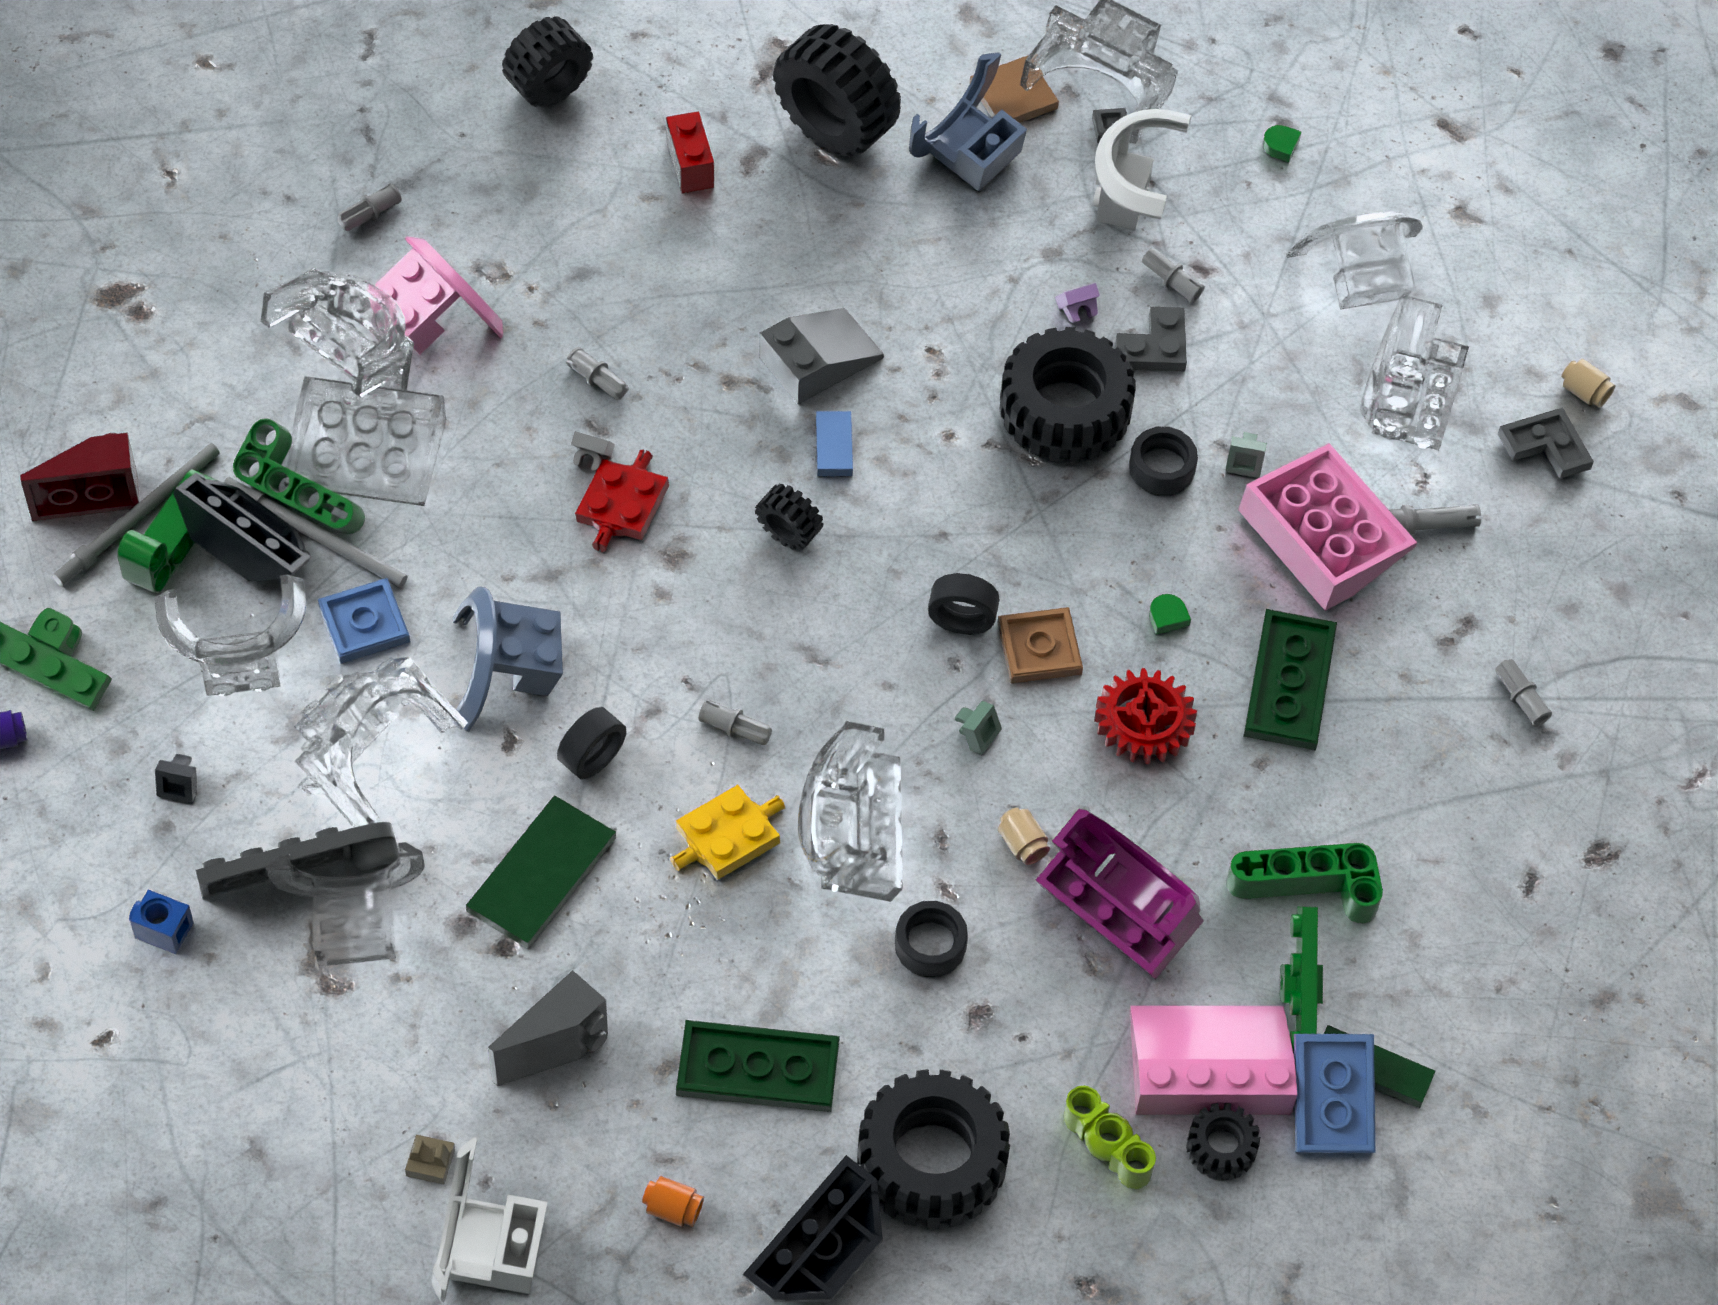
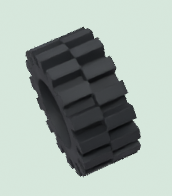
[755,483,824,551]
[1186,1103,1261,1181]

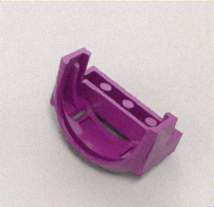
[1036,809,1204,980]

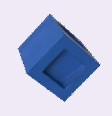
[129,889,194,954]

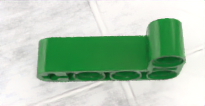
[233,418,365,534]
[117,469,219,593]
[1226,843,1383,924]

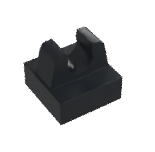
[155,754,197,804]

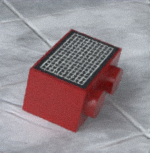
[666,111,714,194]

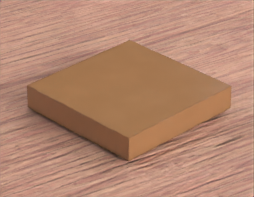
[970,55,1059,123]
[997,607,1083,684]

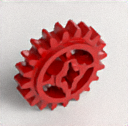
[1094,668,1197,764]

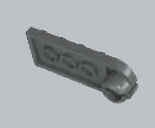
[196,822,400,899]

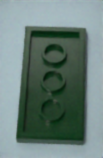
[1243,609,1337,750]
[466,795,616,949]
[676,1020,840,1112]

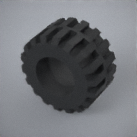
[502,16,593,108]

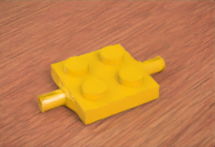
[670,785,785,880]

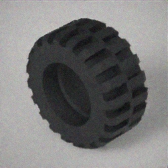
[773,24,901,156]
[999,327,1136,463]
[857,1069,1010,1229]

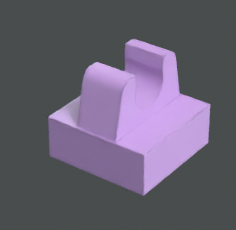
[1055,283,1100,323]

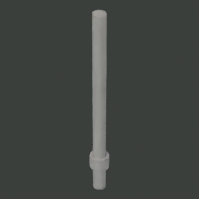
[52,443,220,586]
[224,477,408,588]

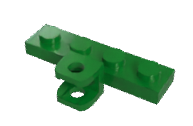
[0,608,112,711]
[1279,906,1323,1054]

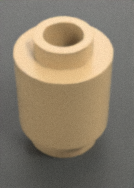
[1561,359,1615,408]
[998,808,1050,865]

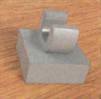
[571,431,615,471]

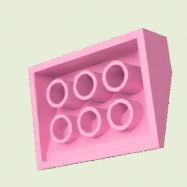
[1238,443,1417,611]
[1130,1006,1297,1115]

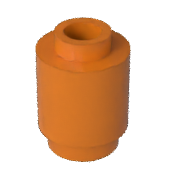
[642,1176,704,1227]

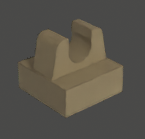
[405,1134,455,1185]

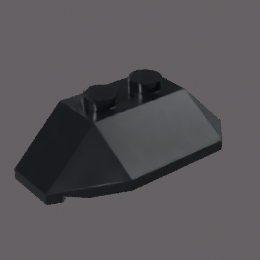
[173,473,311,581]
[743,1155,883,1302]

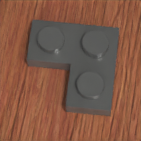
[1116,307,1187,371]
[1498,407,1594,479]

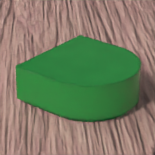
[1263,125,1302,162]
[1149,594,1191,635]

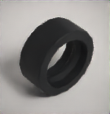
[1129,426,1198,495]
[928,573,1000,635]
[557,707,627,779]
[895,901,968,977]

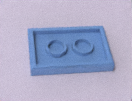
[1294,1034,1376,1153]

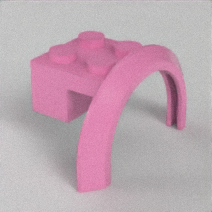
[363,236,503,354]

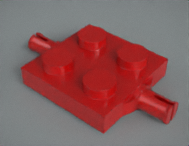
[575,449,670,552]

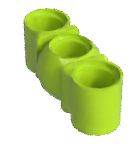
[1063,1085,1156,1189]

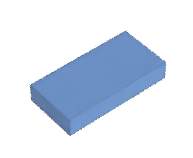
[816,411,853,476]

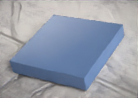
[318,578,410,664]

